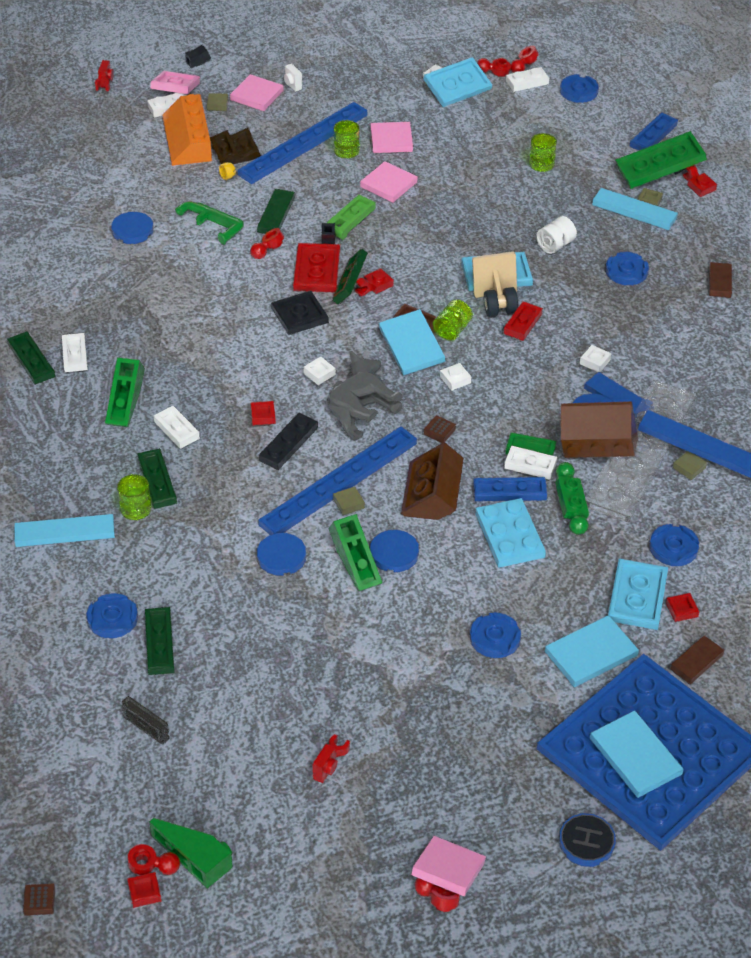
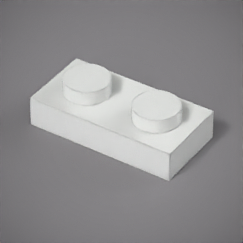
[506,67,549,92]
[147,92,187,117]
[62,333,88,372]
[154,406,200,449]
[505,446,557,480]

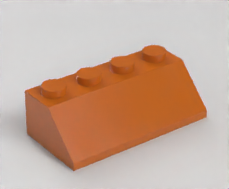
[162,94,212,166]

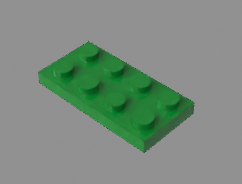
[615,131,707,189]

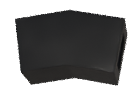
[185,44,211,68]
[321,223,336,244]

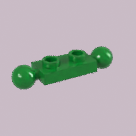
[555,462,589,535]

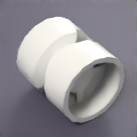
[536,216,577,254]

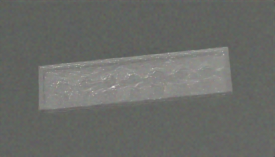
[586,379,696,523]

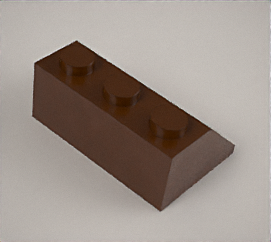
[561,401,638,458]
[401,442,464,520]

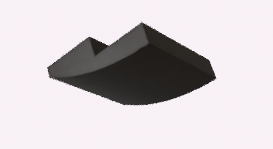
[210,127,261,164]

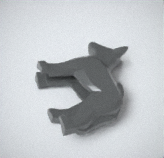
[328,351,403,441]

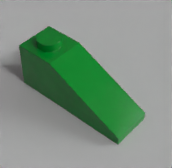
[105,357,145,427]
[328,514,382,592]
[149,818,233,889]

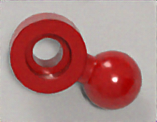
[511,45,539,73]
[477,58,511,77]
[250,228,284,259]
[128,844,180,875]
[414,877,460,912]

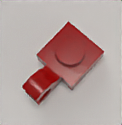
[95,60,114,91]
[683,165,717,197]
[355,268,394,296]
[313,734,350,783]

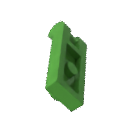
[327,195,376,240]

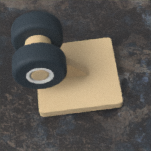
[472,252,518,317]

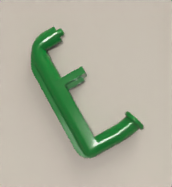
[175,202,244,245]

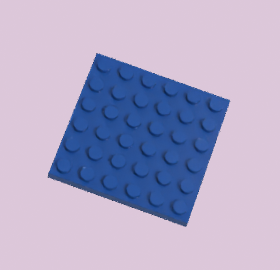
[537,654,751,851]

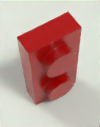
[504,301,543,341]

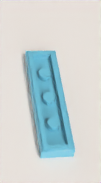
[592,188,678,230]
[15,514,115,547]

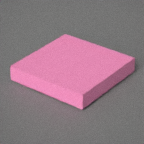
[151,71,200,94]
[230,74,284,111]
[370,122,413,153]
[360,161,418,203]
[411,836,486,896]

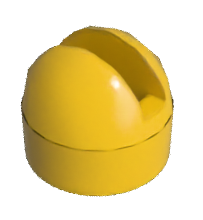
[219,162,236,180]

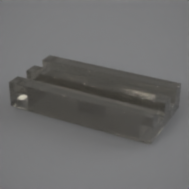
[122,695,170,745]

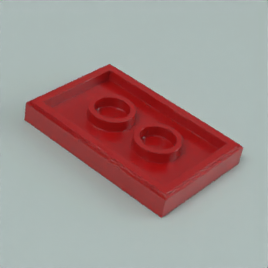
[293,243,340,292]

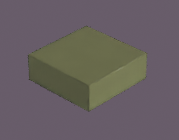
[207,93,228,111]
[637,188,663,206]
[673,451,707,480]
[333,486,365,515]

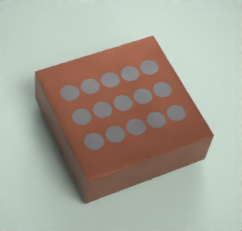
[424,415,456,443]
[23,884,55,916]

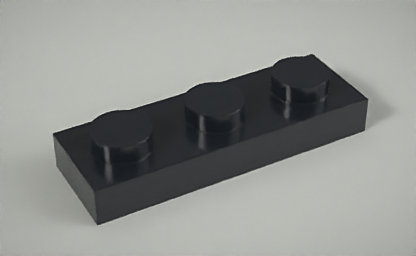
[259,413,318,470]

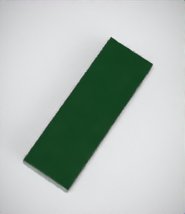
[257,188,295,234]
[332,249,368,305]
[7,331,56,385]
[137,448,177,509]
[145,607,175,675]

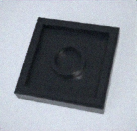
[271,291,329,335]

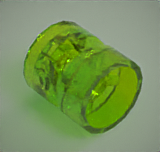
[334,120,360,159]
[529,133,557,172]
[433,299,473,341]
[117,474,152,520]

